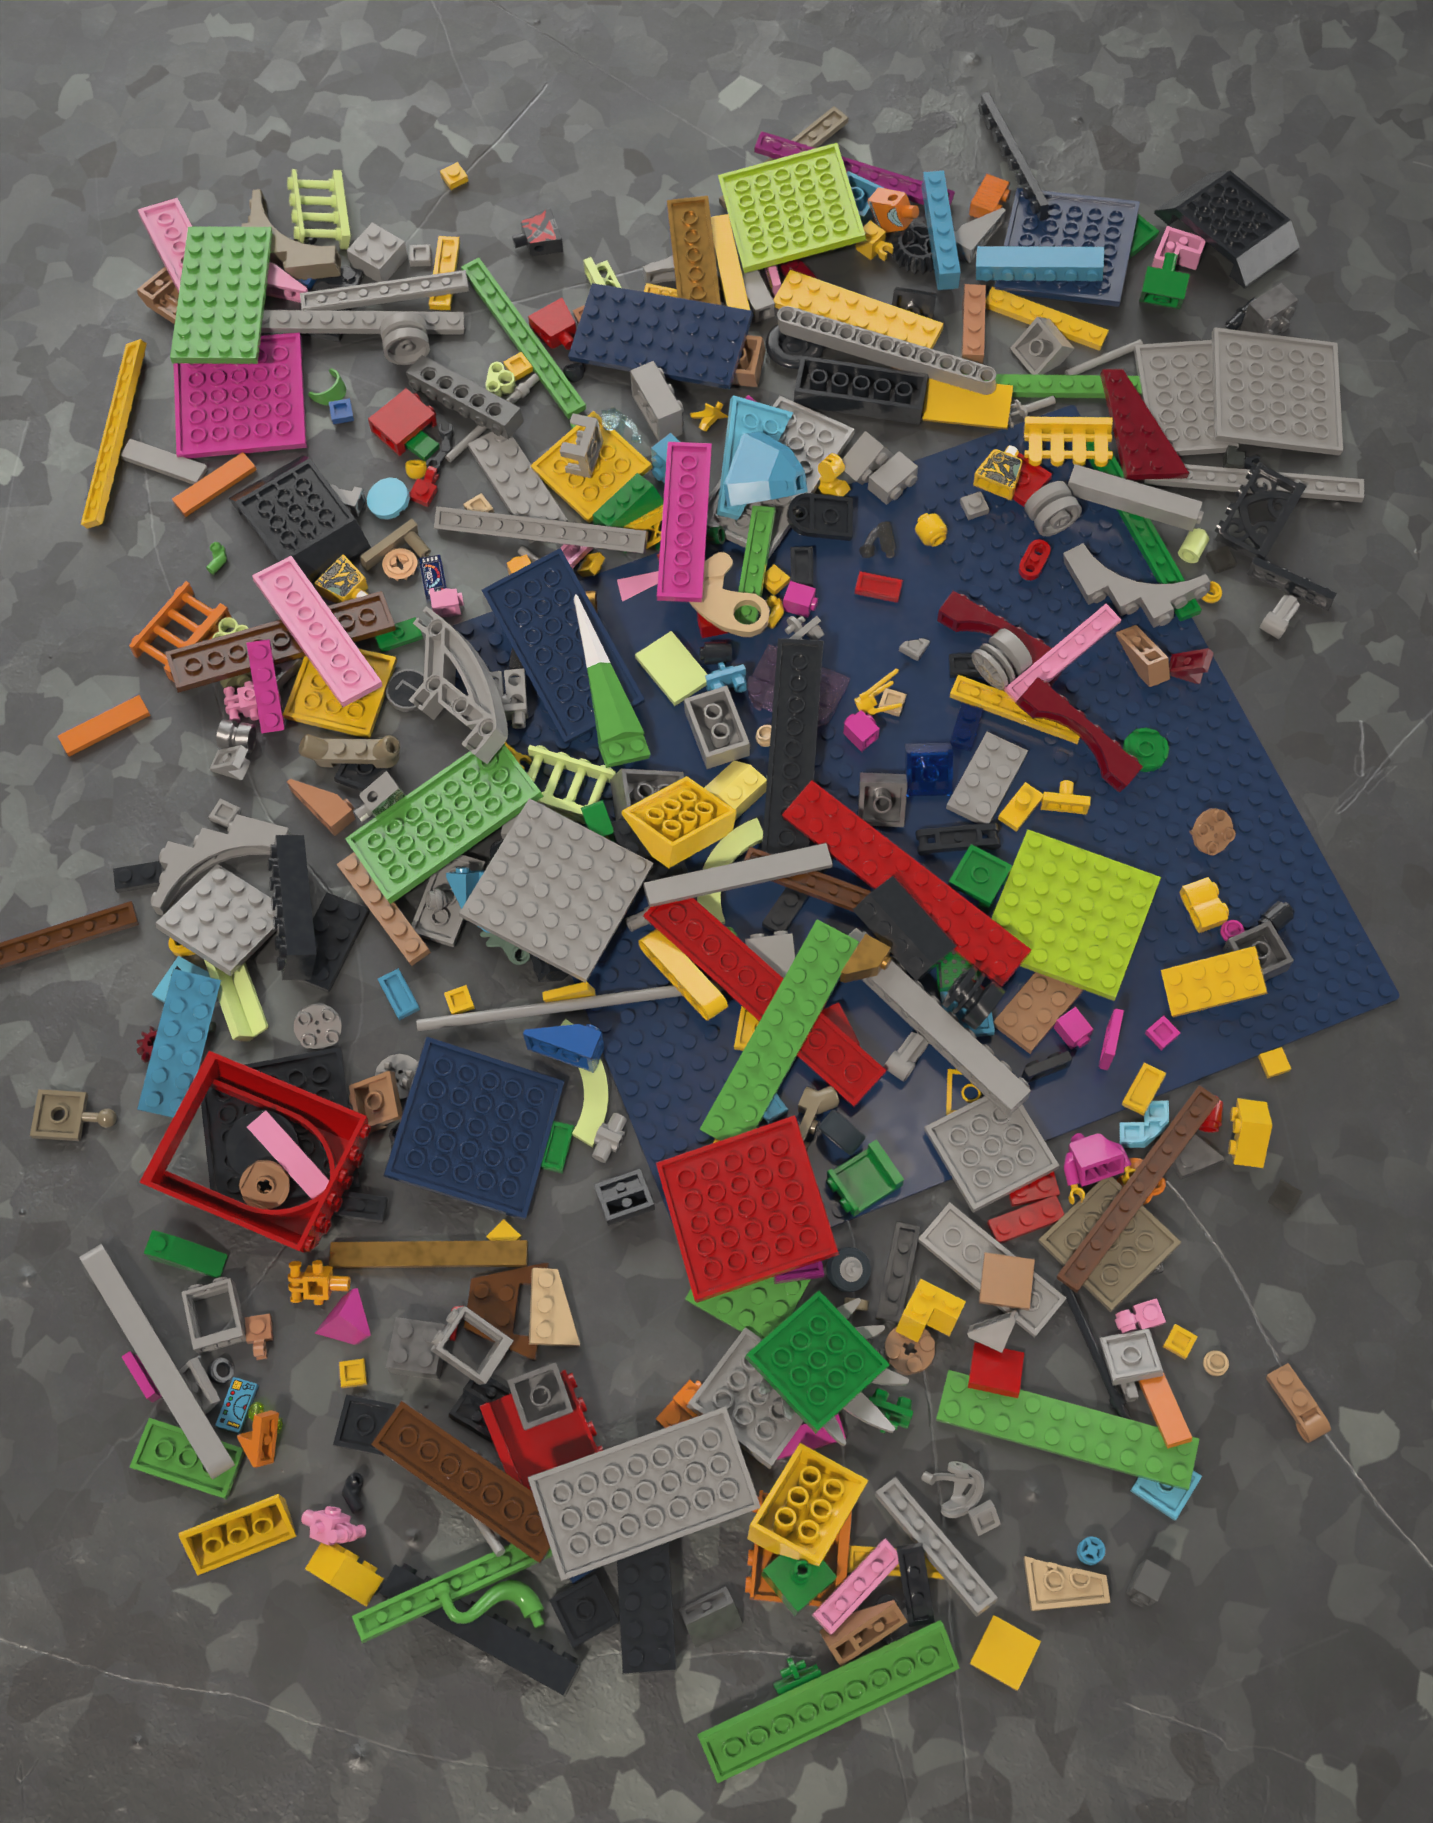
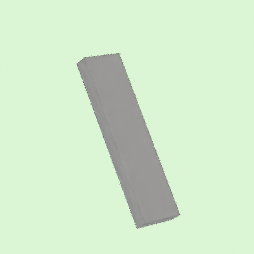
[120,439,208,485]

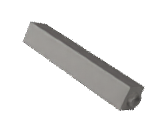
[1068,464,1204,532]

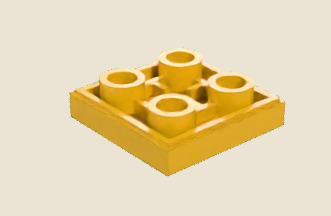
[969,1615,1041,1691]

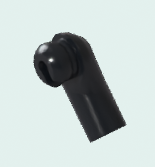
[342,1473,364,1514]

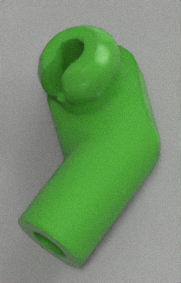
[206,542,227,575]

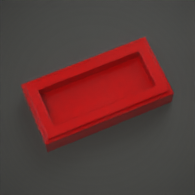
[855,571,903,603]

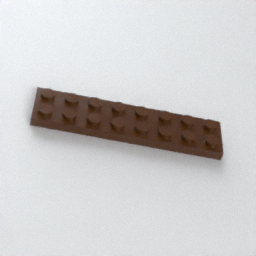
[371,1401,551,1564]

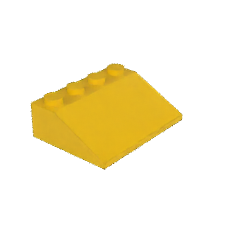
[622,776,737,868]
[747,1443,868,1566]

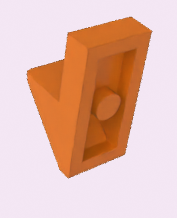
[237,1410,279,1468]

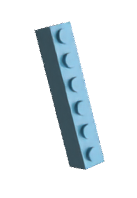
[922,170,961,290]
[976,246,1104,282]

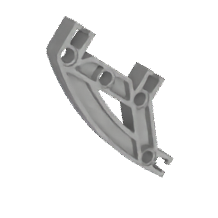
[409,606,508,764]

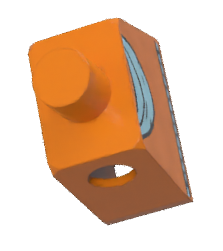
[867,188,919,233]

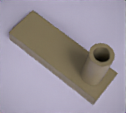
[360,519,431,571]

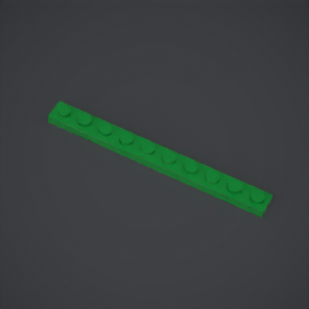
[1086,442,1202,622]

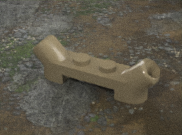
[299,734,400,768]
[798,1086,839,1150]

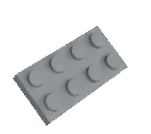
[946,732,1028,824]
[411,855,486,947]

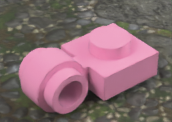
[1115,1298,1166,1333]

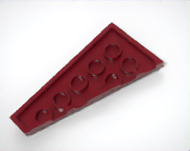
[1100,369,1190,480]

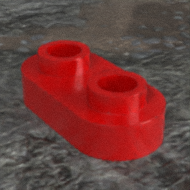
[1018,539,1051,580]

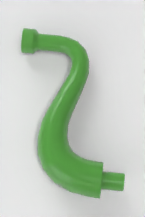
[433,1580,544,1628]

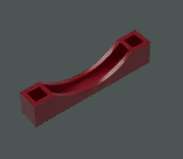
[937,591,1063,687]
[1015,677,1143,793]

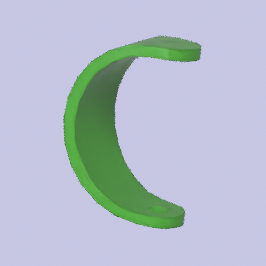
[308,368,346,405]

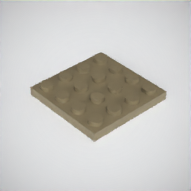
[1039,1177,1181,1312]

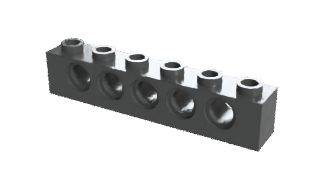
[406,355,524,439]

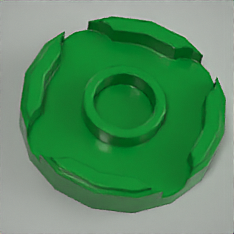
[1123,728,1169,772]

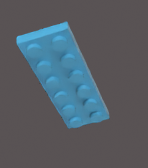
[137,969,221,1118]

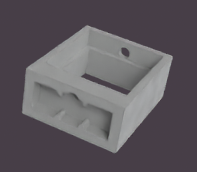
[181,1277,246,1354]
[430,1306,513,1385]

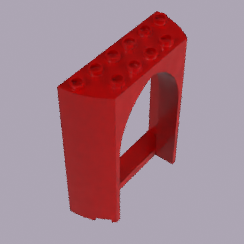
[139,1051,371,1253]

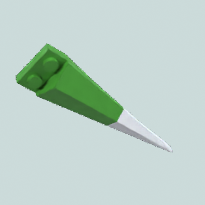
[574,594,651,768]

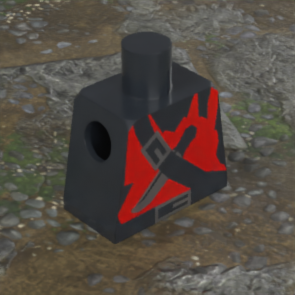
[512,209,564,256]

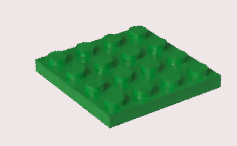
[745,1291,890,1434]

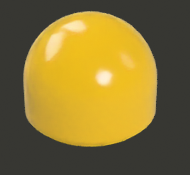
[405,460,427,479]

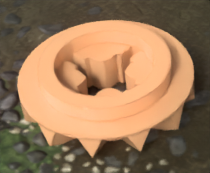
[382,548,418,582]

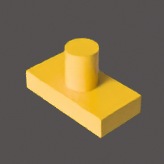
[1041,780,1090,815]
[998,782,1043,832]

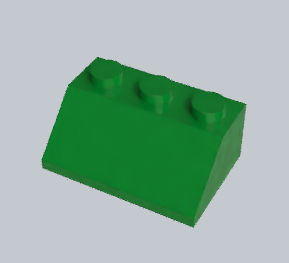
[593,473,664,553]

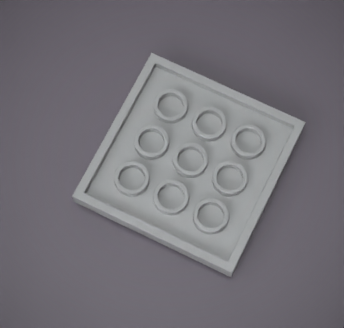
[156,864,276,976]
[924,1096,1060,1213]
[686,1327,803,1469]

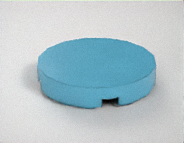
[367,478,410,519]

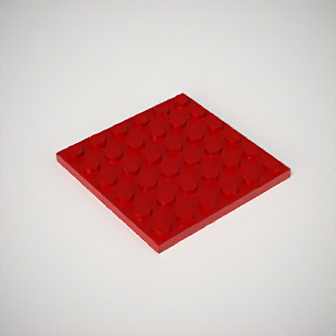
[656,1115,840,1303]

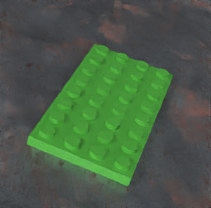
[170,227,273,364]
[345,744,544,904]

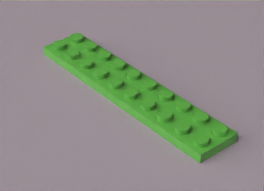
[700,919,859,1141]
[936,1370,1199,1491]
[697,1620,960,1783]

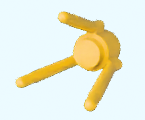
[854,669,902,716]

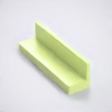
[204,960,268,1041]

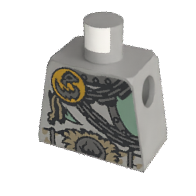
[354,771,406,822]

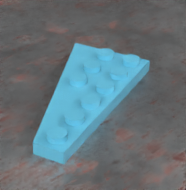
[717,395,793,520]

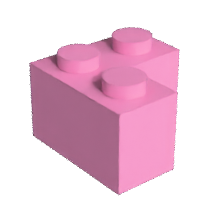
[1152,226,1206,270]

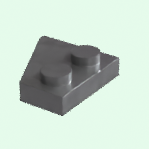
[1159,1131,1224,1179]

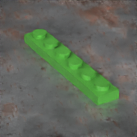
[734,505,776,625]

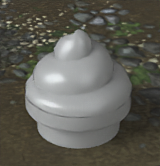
[426,888,451,912]

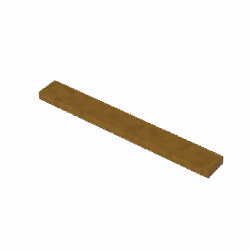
[329,1240,528,1268]

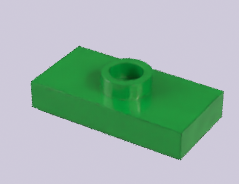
[375,617,423,653]

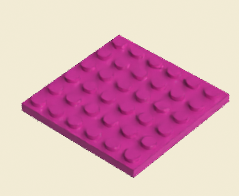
[174,332,307,459]

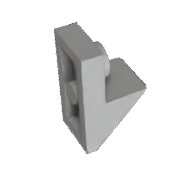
[209,745,250,780]

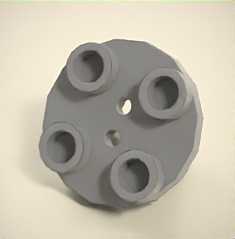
[294,1004,342,1049]
[375,1054,418,1101]

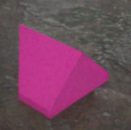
[315,1288,371,1345]

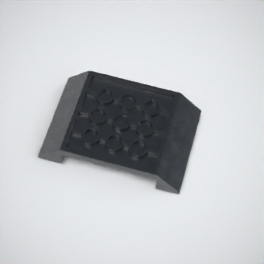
[1154,170,1300,289]
[229,455,371,584]

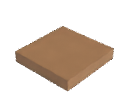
[979,1252,1035,1311]

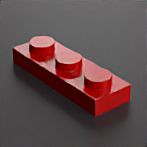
[987,1195,1065,1244]

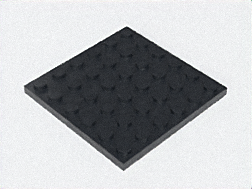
[201,1047,360,1205]

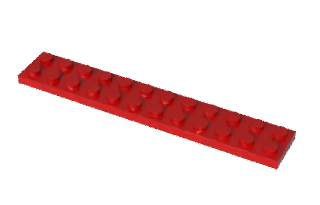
[782,780,1032,987]
[643,898,887,1107]

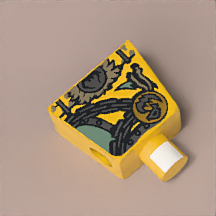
[973,446,1022,501]
[315,555,368,604]

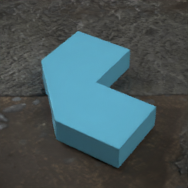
[1120,1100,1169,1148]

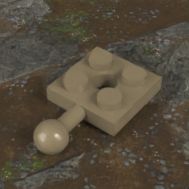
[30,1089,117,1141]

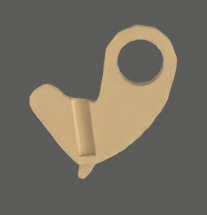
[689,552,770,637]

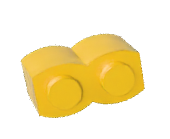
[1179,877,1229,933]

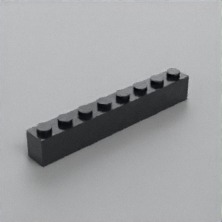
[379,1563,580,1697]

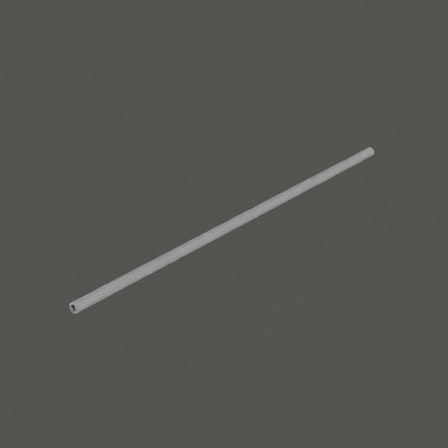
[417,956,901,1031]

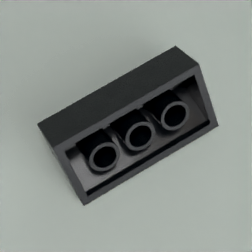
[853,876,957,981]

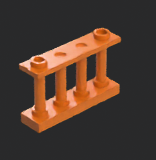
[129,581,231,682]

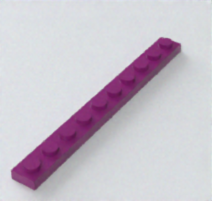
[754,131,955,206]

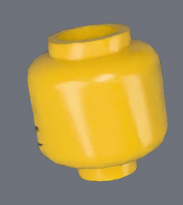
[915,513,948,547]

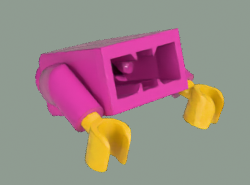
[1064,1133,1136,1205]

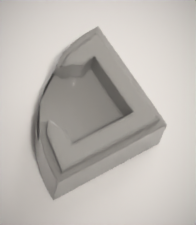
[899,638,930,661]
[1120,1382,1139,1403]

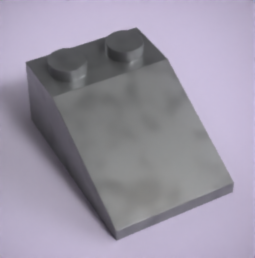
[610,769,684,821]

